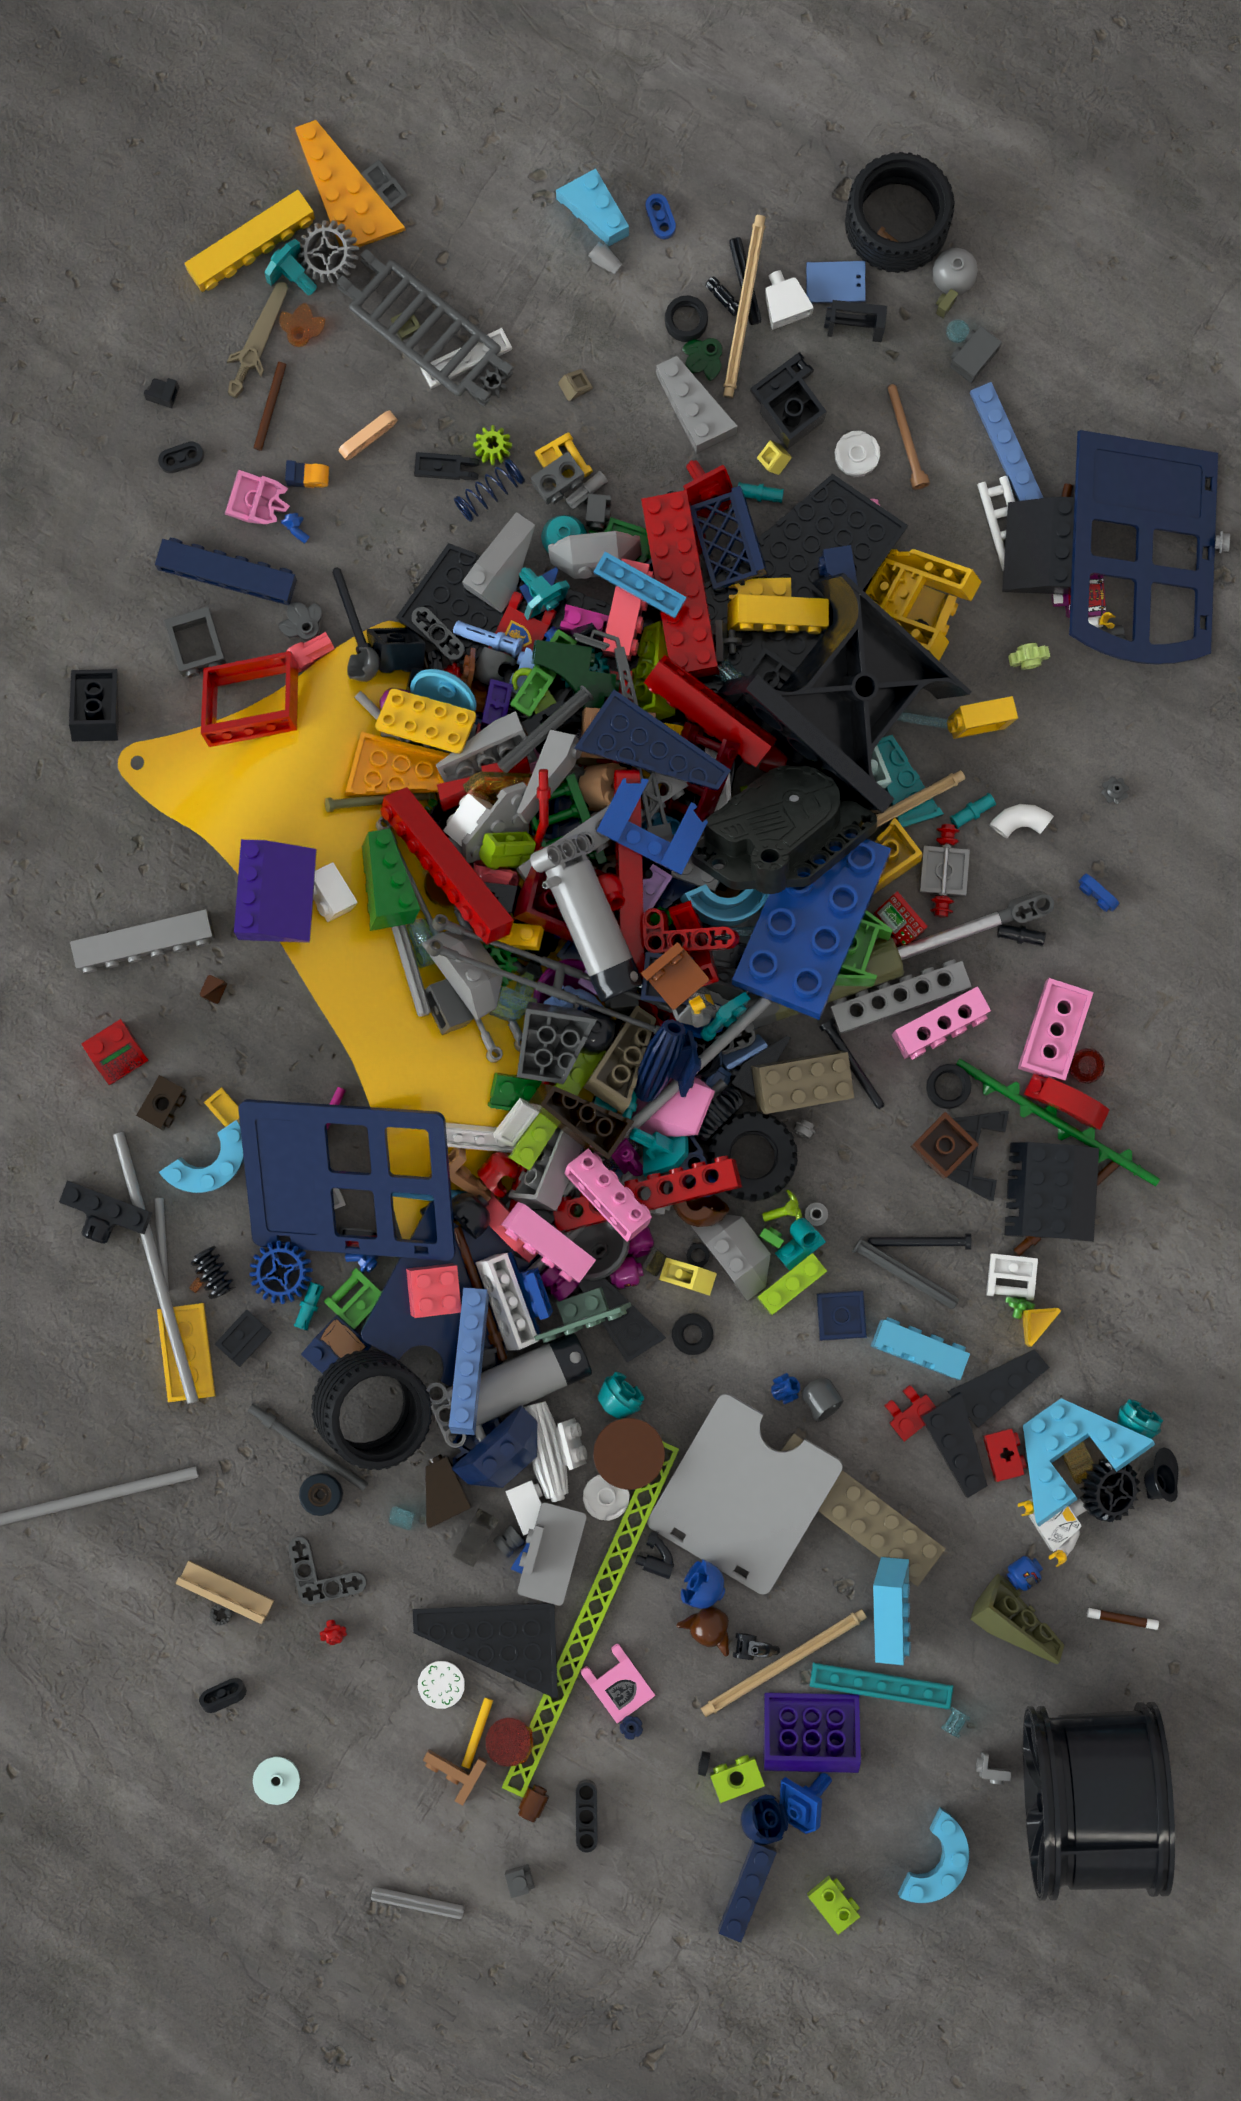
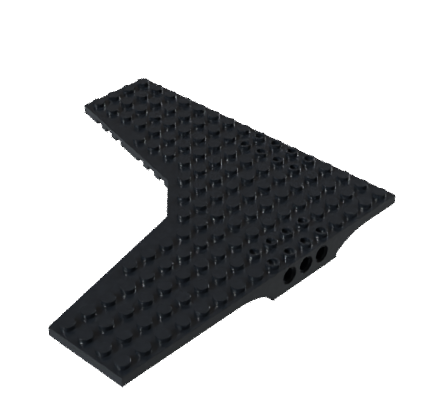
[396,473,908,818]

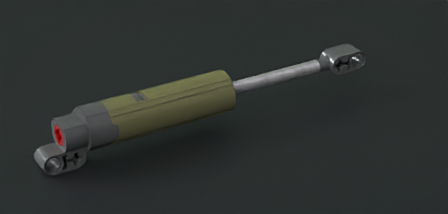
[715,891,1054,1055]

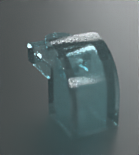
[489,972,537,1021]

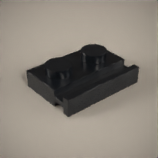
[215,1309,272,1367]

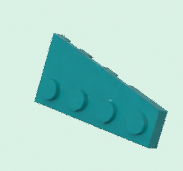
[877,735,944,828]

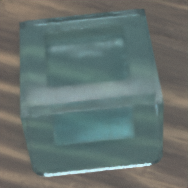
[388,1506,416,1530]

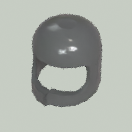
[474,647,517,686]
[802,1377,844,1422]

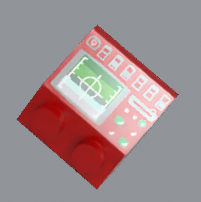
[873,891,928,947]

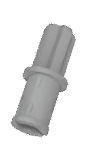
[566,471,608,509]

